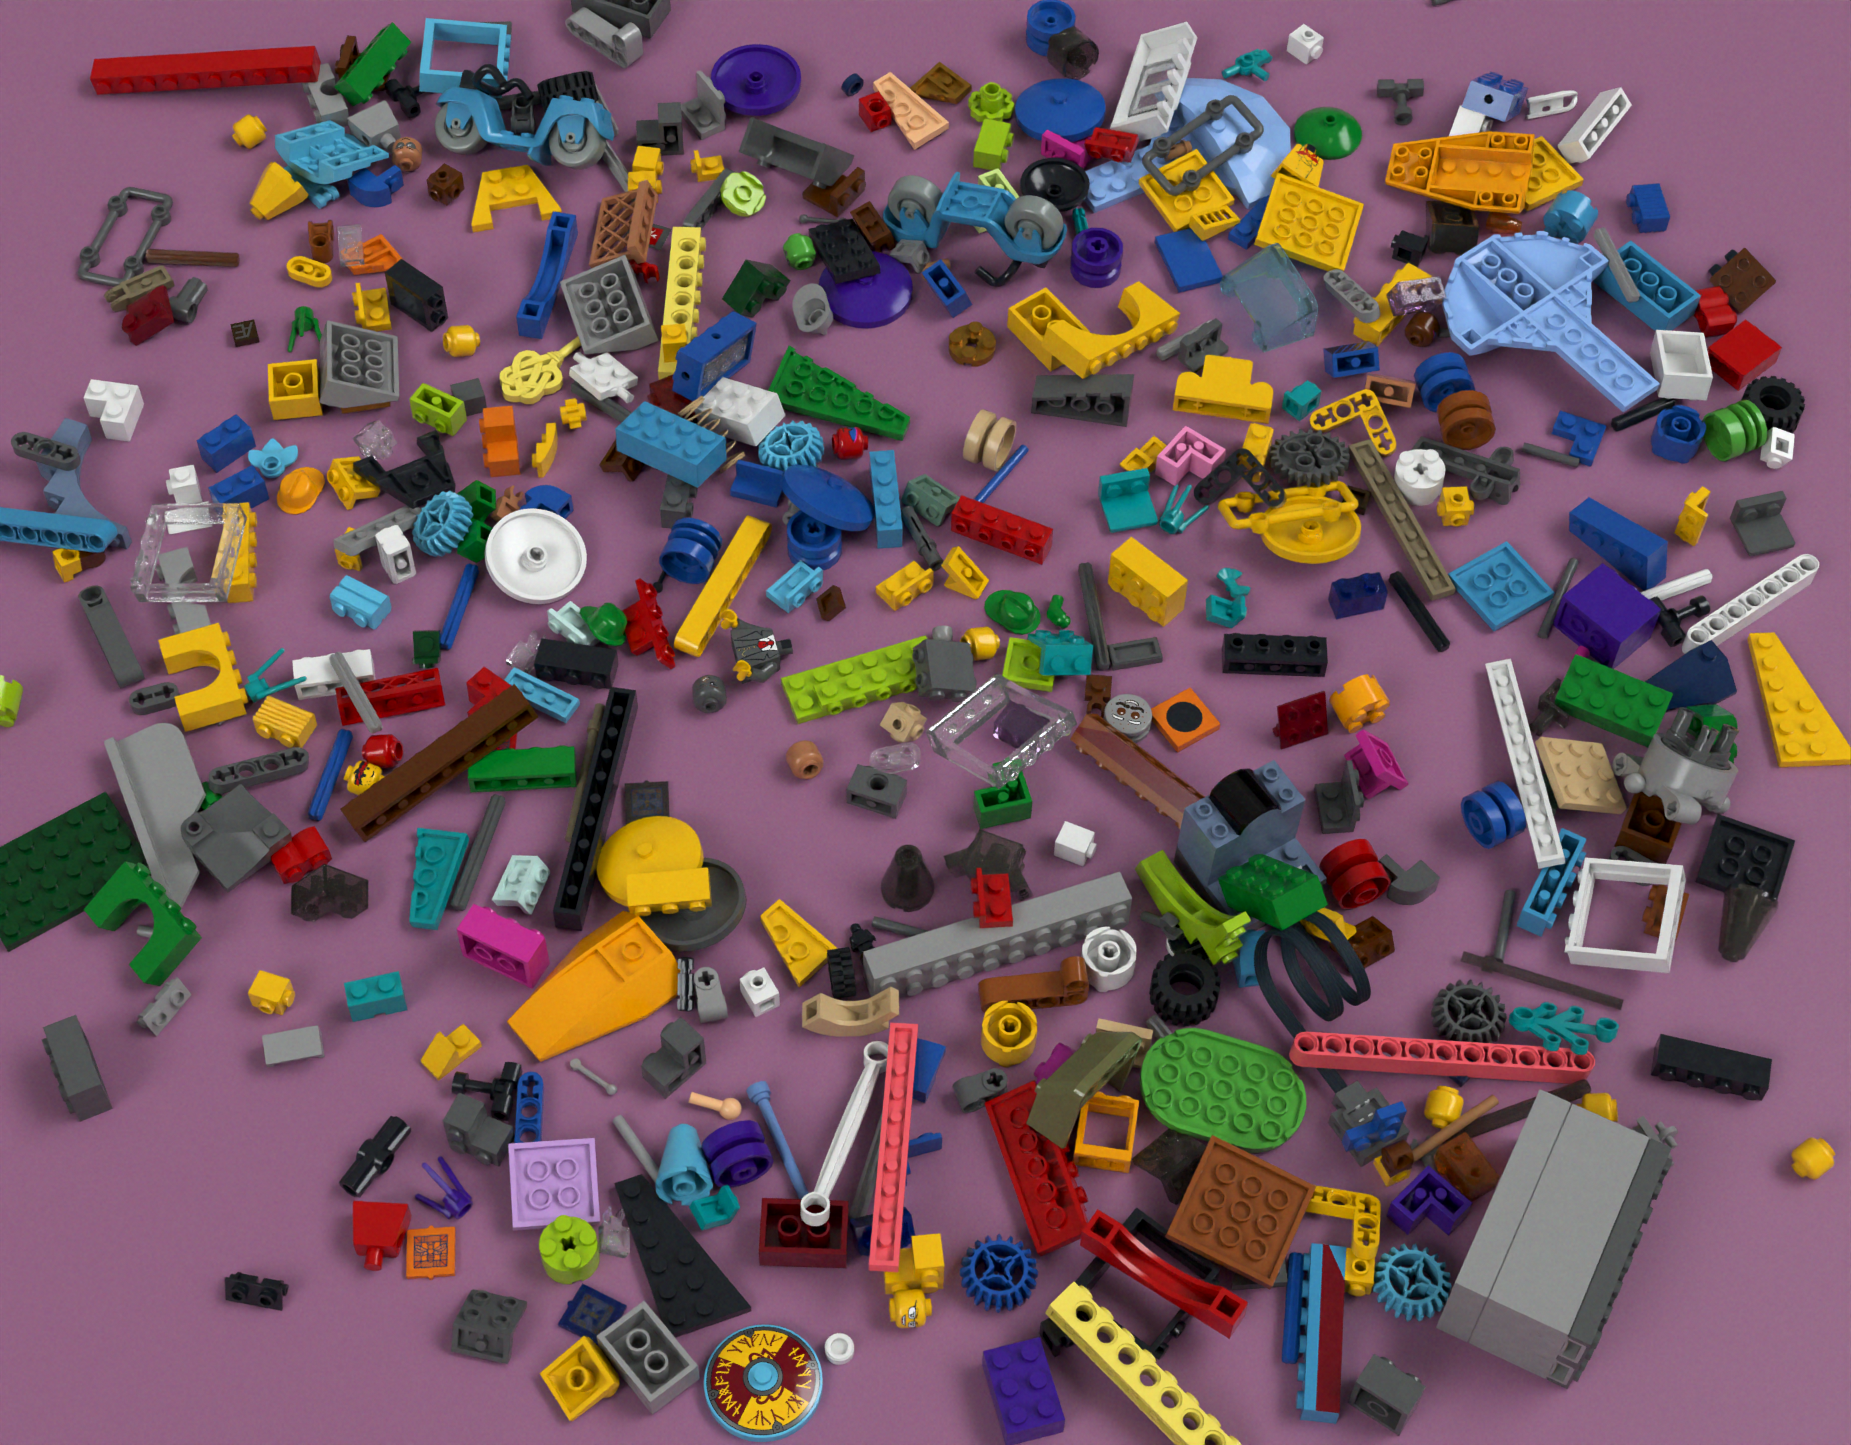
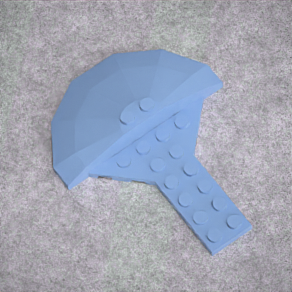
[1084,78,1291,213]
[1441,231,1660,412]

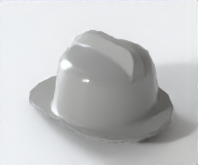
[792,283,833,335]

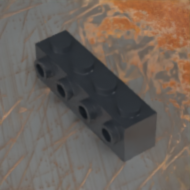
[1222,633,1328,677]

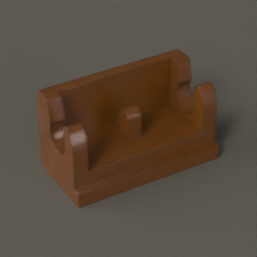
[850,201,896,253]

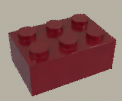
[759,1198,849,1268]

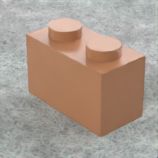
[1363,373,1415,408]

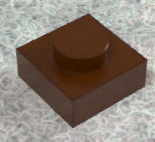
[816,585,846,621]

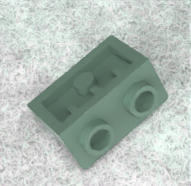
[901,474,960,527]

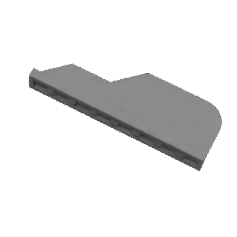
[104,723,206,914]

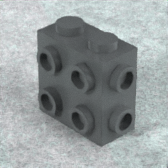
[912,639,977,702]

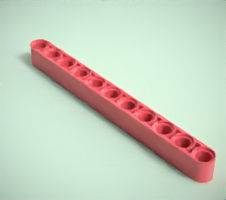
[1289,1032,1595,1084]

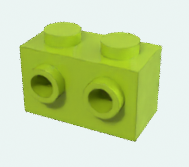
[973,118,1014,170]
[409,383,467,436]

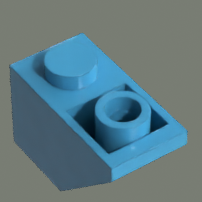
[1232,929,1265,988]

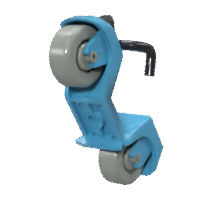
[435,64,614,170]
[883,172,1067,287]

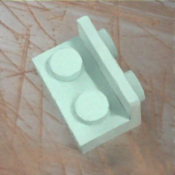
[492,855,550,915]

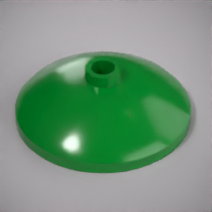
[1294,107,1362,160]

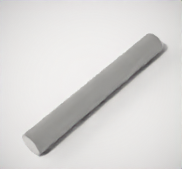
[613,1115,659,1183]

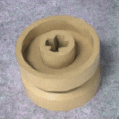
[963,409,1017,472]

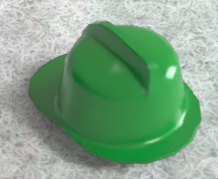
[984,590,1041,635]
[580,602,627,646]

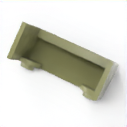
[1026,1032,1142,1149]

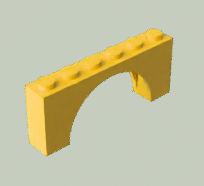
[1041,281,1180,379]

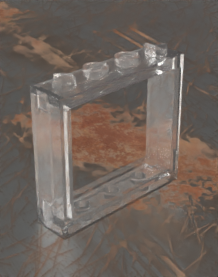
[130,503,247,602]

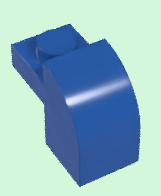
[347,165,404,207]
[519,485,574,519]

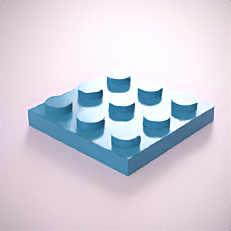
[1448,541,1555,631]

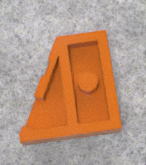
[341,234,403,275]

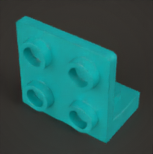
[1098,468,1158,533]

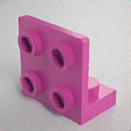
[1041,130,1093,169]

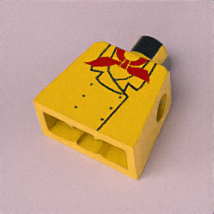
[1271,144,1324,187]

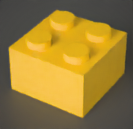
[268,359,323,420]

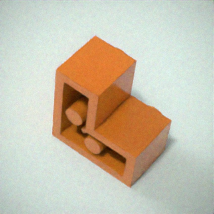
[479,405,520,477]

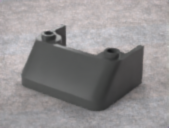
[739,117,855,189]

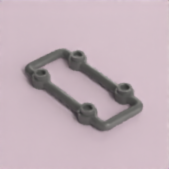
[1142,95,1264,196]
[78,187,173,287]

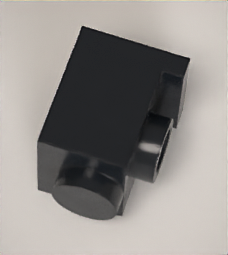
[1391,230,1430,268]
[1039,1313,1085,1358]

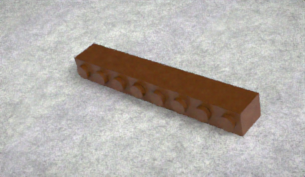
[340,684,539,842]

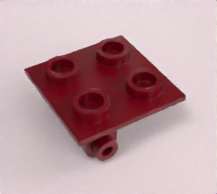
[1273,691,1328,750]

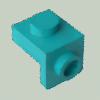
[1206,594,1247,628]
[689,1185,740,1230]

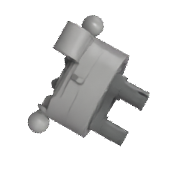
[1612,707,1739,825]

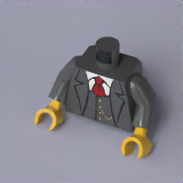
[720,609,793,684]

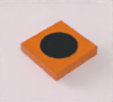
[1151,687,1220,753]

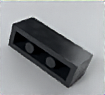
[534,638,619,689]

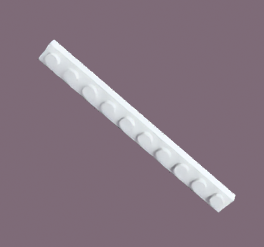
[1485,658,1565,869]

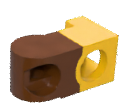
[52,548,106,583]
[1373,1139,1414,1187]

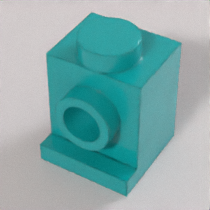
[1282,380,1322,422]

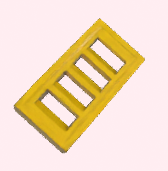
[1189,205,1241,241]

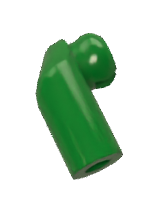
[1047,595,1071,629]

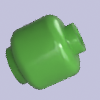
[783,233,816,270]

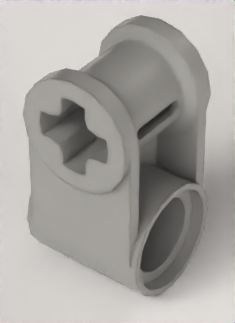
[694,967,728,1023]

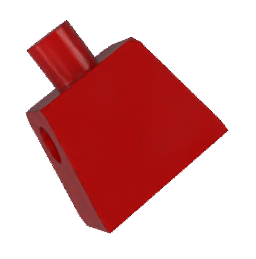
[353,1201,412,1271]

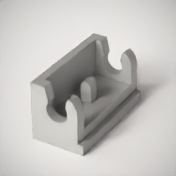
[262,1025,324,1067]

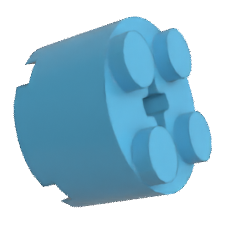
[1543,190,1598,244]

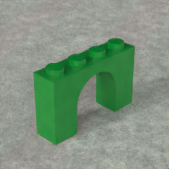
[84,861,202,986]

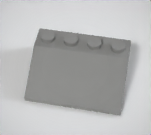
[560,255,659,354]
[320,320,399,408]

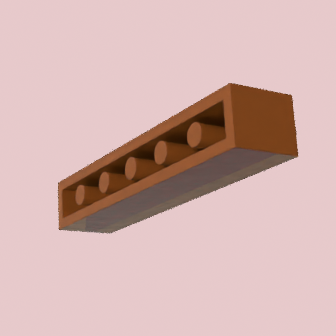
[1070,714,1216,829]

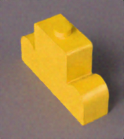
[1173,355,1273,424]

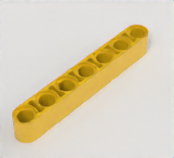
[674,515,772,657]

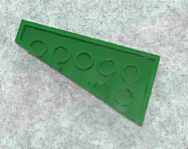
[768,346,910,441]

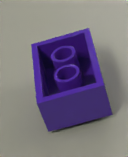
[982,1337,1065,1445]

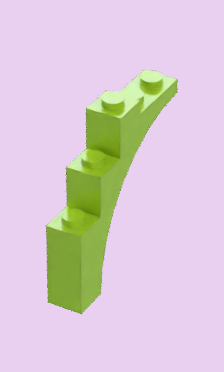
[1135,850,1251,965]

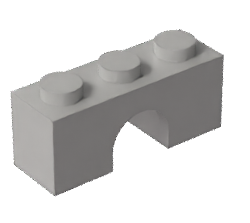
[301,63,349,127]

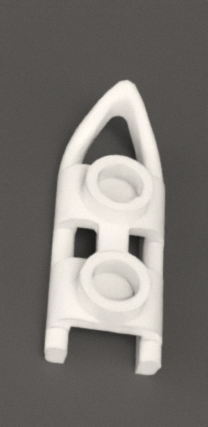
[1526,90,1578,119]

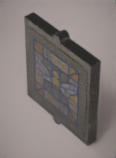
[625,780,670,825]

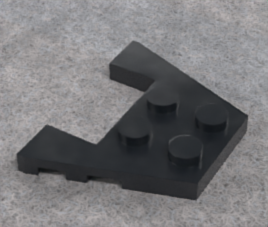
[353,430,456,509]

